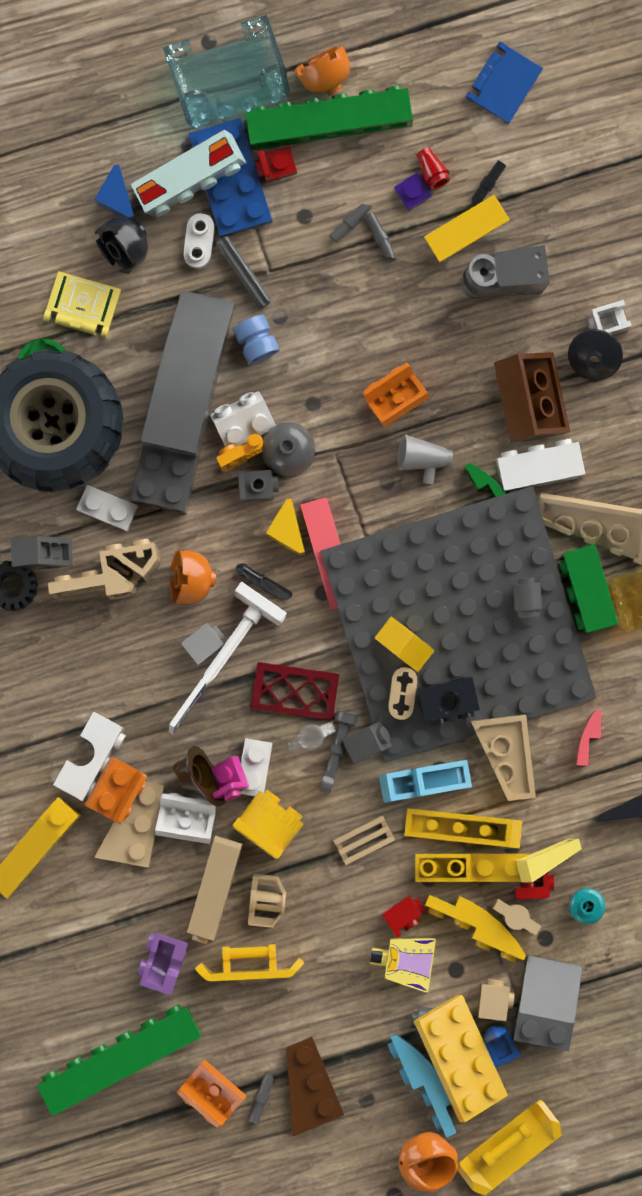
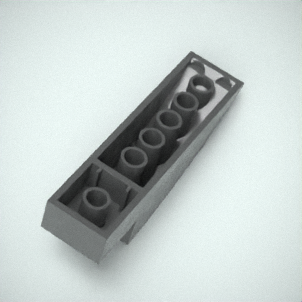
[131,291,235,515]

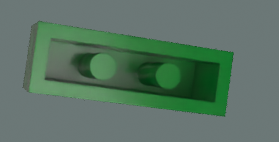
[558,544,619,635]

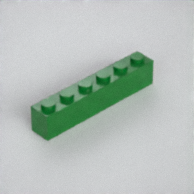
[246,86,413,151]
[37,1004,203,1116]

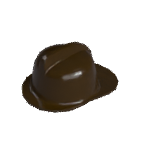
[173,746,226,806]

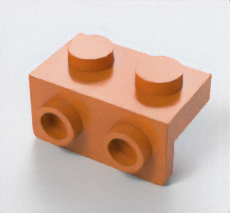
[362,363,430,428]
[177,1059,246,1129]

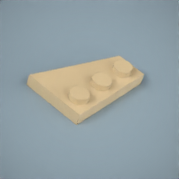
[471,714,536,801]
[94,782,165,868]

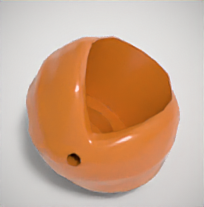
[398,1132,458,1193]

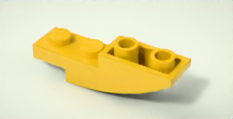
[415,853,529,882]
[424,895,526,963]

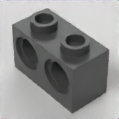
[11,536,73,569]

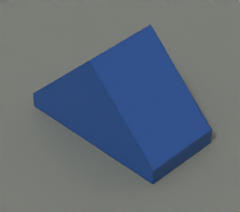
[95,164,136,222]

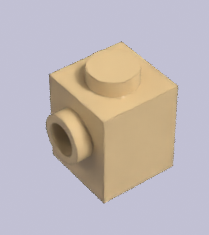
[477,978,514,1021]

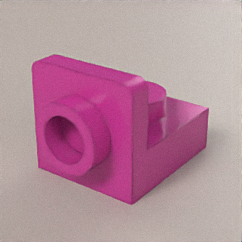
[211,756,249,801]

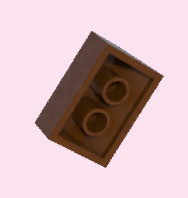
[494,352,570,442]

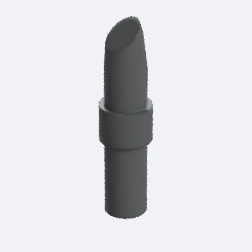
[329,204,372,243]
[365,212,396,260]
[248,1070,274,1125]

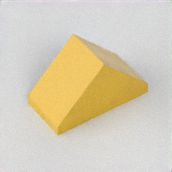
[266,499,305,556]
[374,616,435,672]

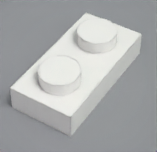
[76,485,138,532]
[240,738,273,796]

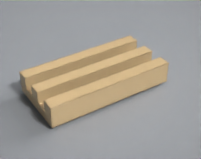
[333,816,395,865]

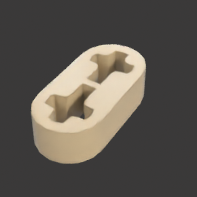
[388,667,417,720]

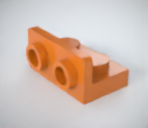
[85,756,147,824]

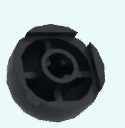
[95,218,148,274]

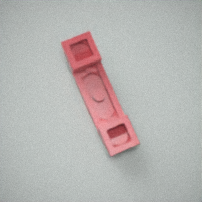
[300,497,340,610]

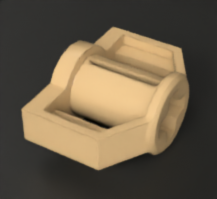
[248,874,286,928]
[492,899,542,935]

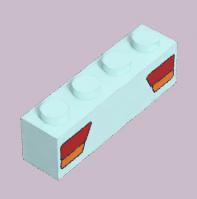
[131,130,246,217]

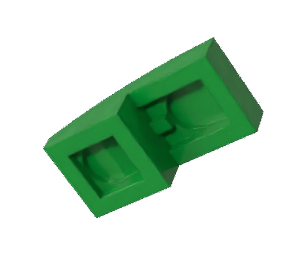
[464,463,506,498]

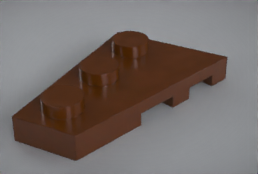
[286,1036,344,1136]

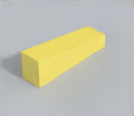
[516,839,582,882]

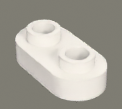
[183,213,215,269]

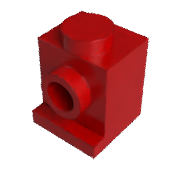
[382,895,426,938]

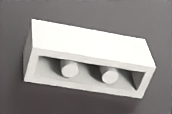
[496,439,585,493]

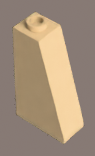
[187,836,244,944]

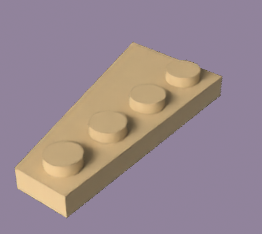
[539,493,642,565]

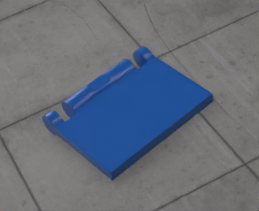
[465,41,543,124]

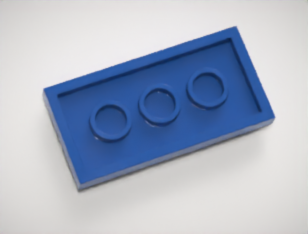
[188,117,272,238]

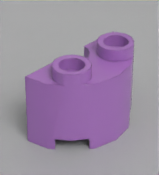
[137,933,188,995]

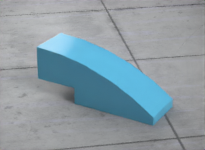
[379,760,472,803]

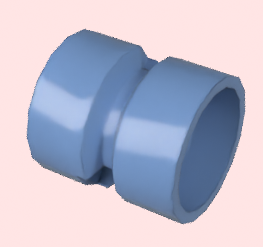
[232,315,280,365]

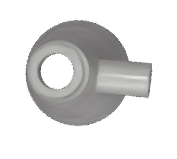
[397,434,453,484]

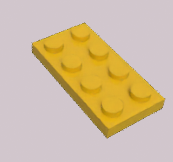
[414,995,508,1122]

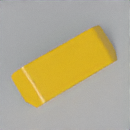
[195,944,304,981]
[457,1100,562,1196]

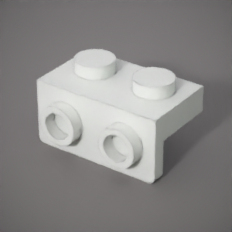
[210,391,276,447]
[155,793,216,844]

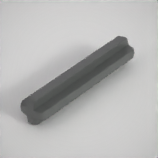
[216,236,271,309]

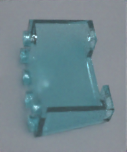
[163,15,290,128]

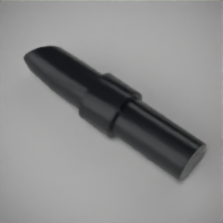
[472,160,506,207]

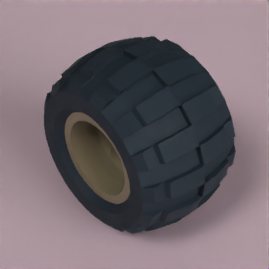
[0,349,124,493]

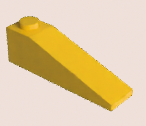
[0,797,81,899]
[404,808,523,848]

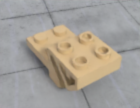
[48,539,161,600]

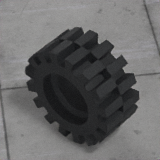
[0,560,38,611]

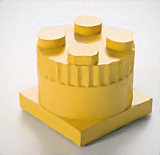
[232,790,304,859]

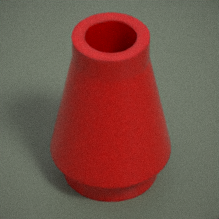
[416,147,450,190]

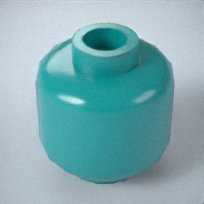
[568,888,606,924]

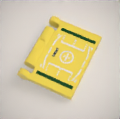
[43,271,121,338]

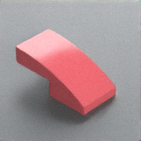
[575,710,602,766]

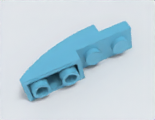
[388,1034,457,1137]

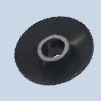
[568,329,623,381]

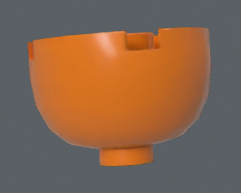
[294,45,350,96]
[170,550,216,605]

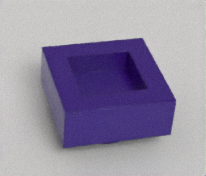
[394,173,432,212]

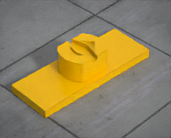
[424,195,510,263]

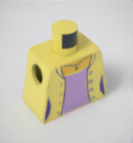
[370,938,436,992]

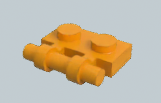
[216,434,263,474]

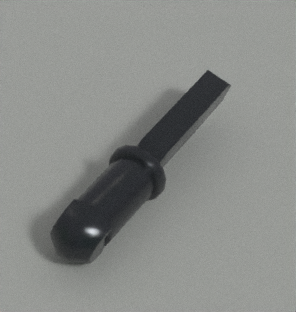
[236,563,293,600]

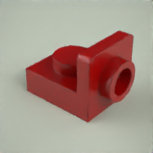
[255,146,297,183]
[514,872,554,899]

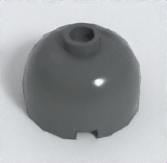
[261,422,316,478]

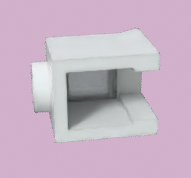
[587,300,632,335]

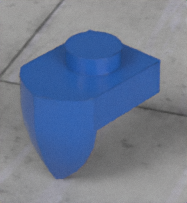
[482,1025,521,1068]

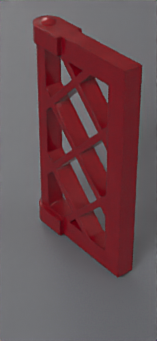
[250,662,340,722]

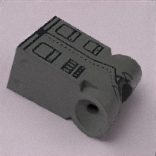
[460,245,550,298]

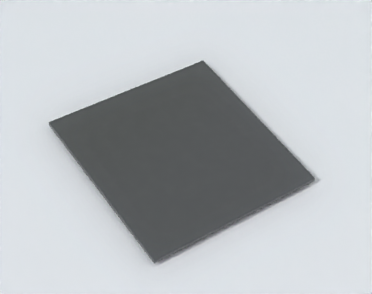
[321,486,597,762]

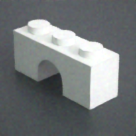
[53,712,126,801]

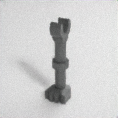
[320,710,358,793]

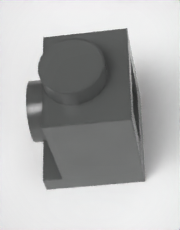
[238,470,279,502]

